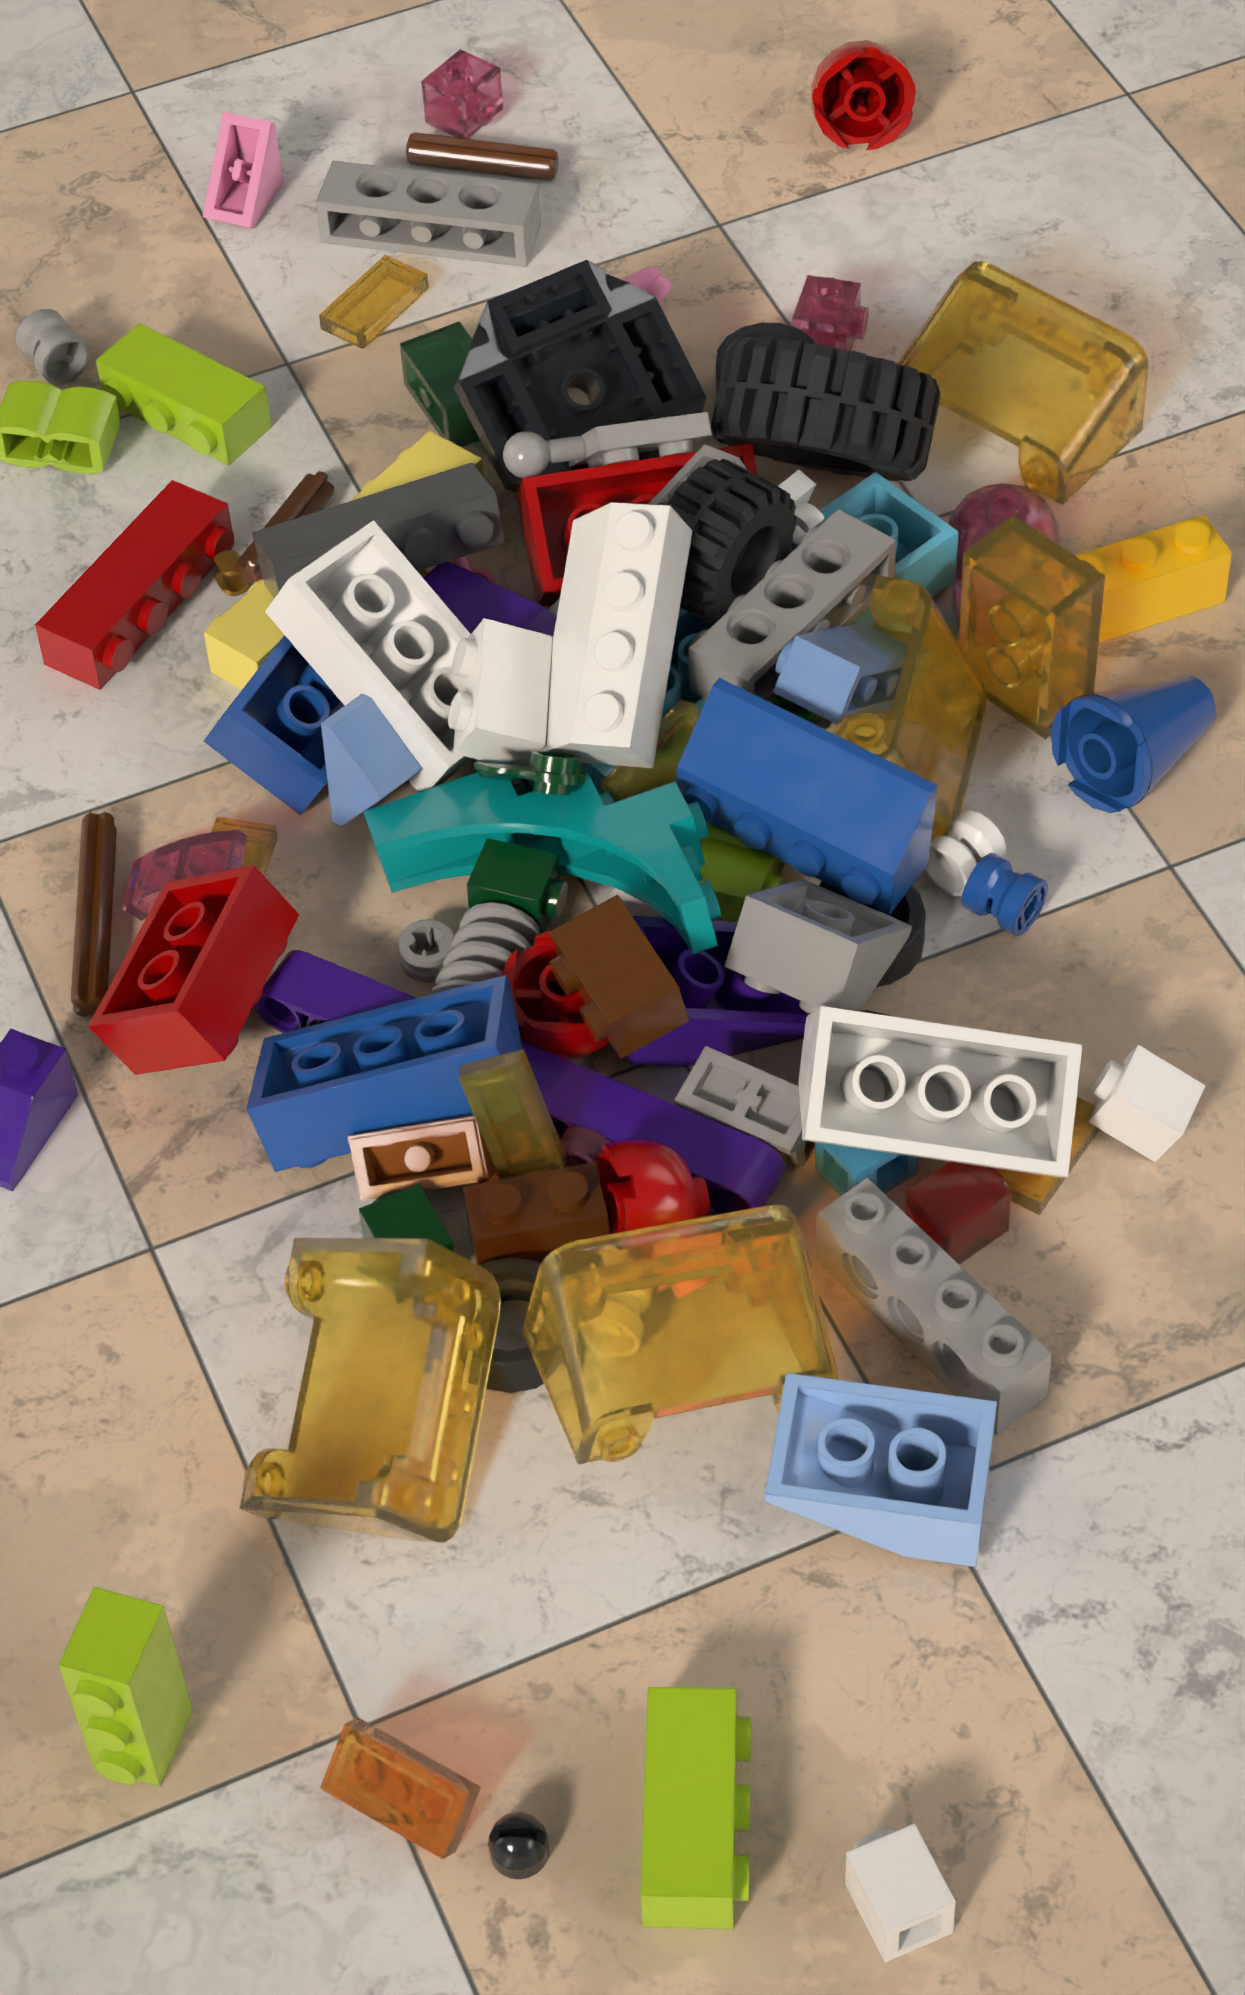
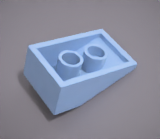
[765,1373,997,1567]

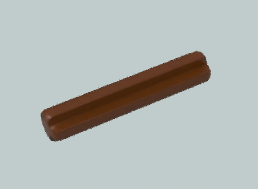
[406,132,559,181]
[235,471,334,586]

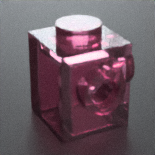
[421,49,503,139]
[792,275,869,351]

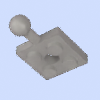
[503,412,712,478]

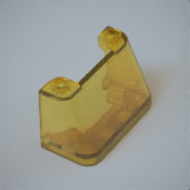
[897,261,1149,505]
[834,575,986,841]
[522,1205,840,1465]
[239,1238,501,1543]

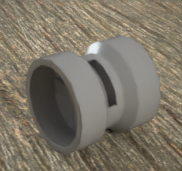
[15,309,90,385]

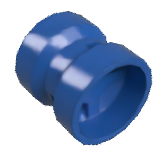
[961,853,1049,936]

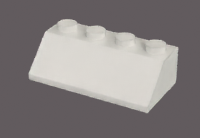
[540,502,692,768]
[265,520,473,792]
[798,1006,1082,1178]

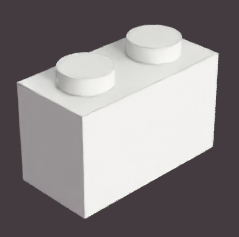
[448,618,553,765]

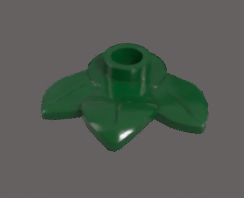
[474,751,586,795]

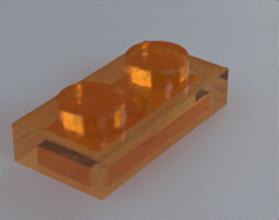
[320,1717,481,1860]

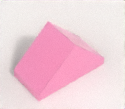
[202,112,283,228]

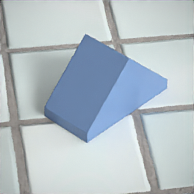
[321,694,423,827]

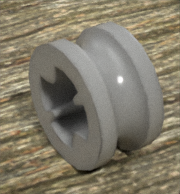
[398,919,454,983]

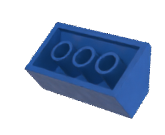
[677,678,938,915]
[246,975,527,1172]

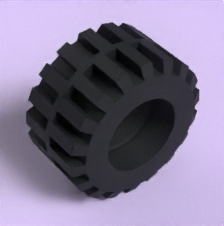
[666,458,797,625]

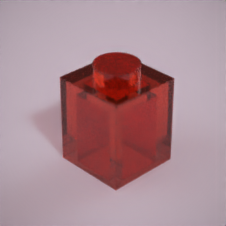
[905,1162,1012,1265]

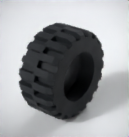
[711,337,941,481]

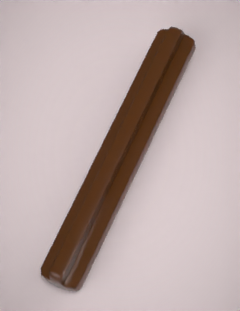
[71,811,117,1017]

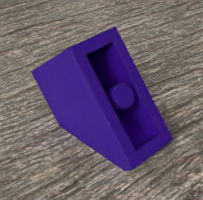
[0,1028,78,1191]

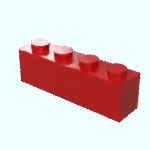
[35,480,235,690]

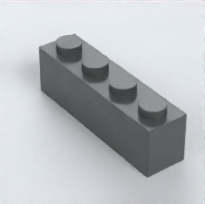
[252,463,505,598]

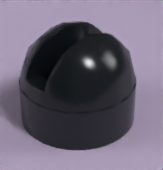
[488,1811,549,1879]

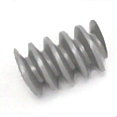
[429,902,540,995]

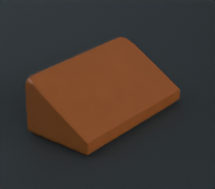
[348,1114,496,1201]

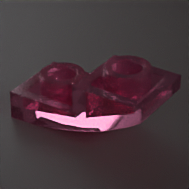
[122,830,247,921]

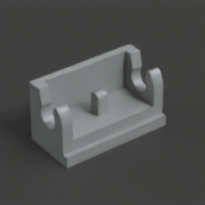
[674,1046,807,1167]

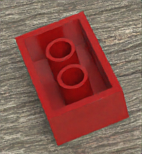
[88,865,299,1075]

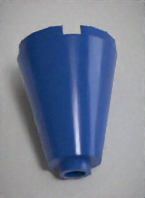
[1051,674,1216,813]

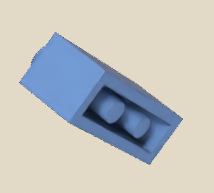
[773,622,925,724]

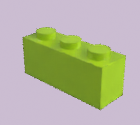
[96,323,272,465]
[58,1586,193,1786]
[640,1687,751,1929]

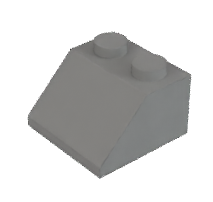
[725,879,912,1014]

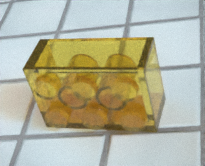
[957,515,1105,740]

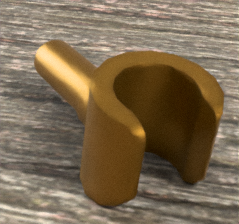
[213,550,250,596]

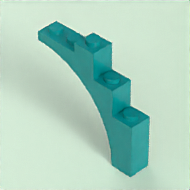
[363,772,721,954]

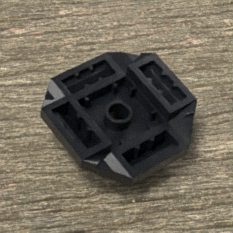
[454,260,706,492]

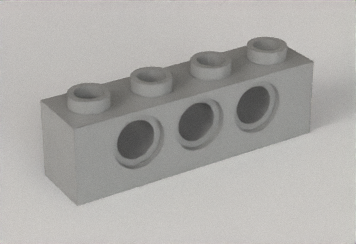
[316,160,541,267]
[687,509,896,702]
[816,1178,1052,1436]

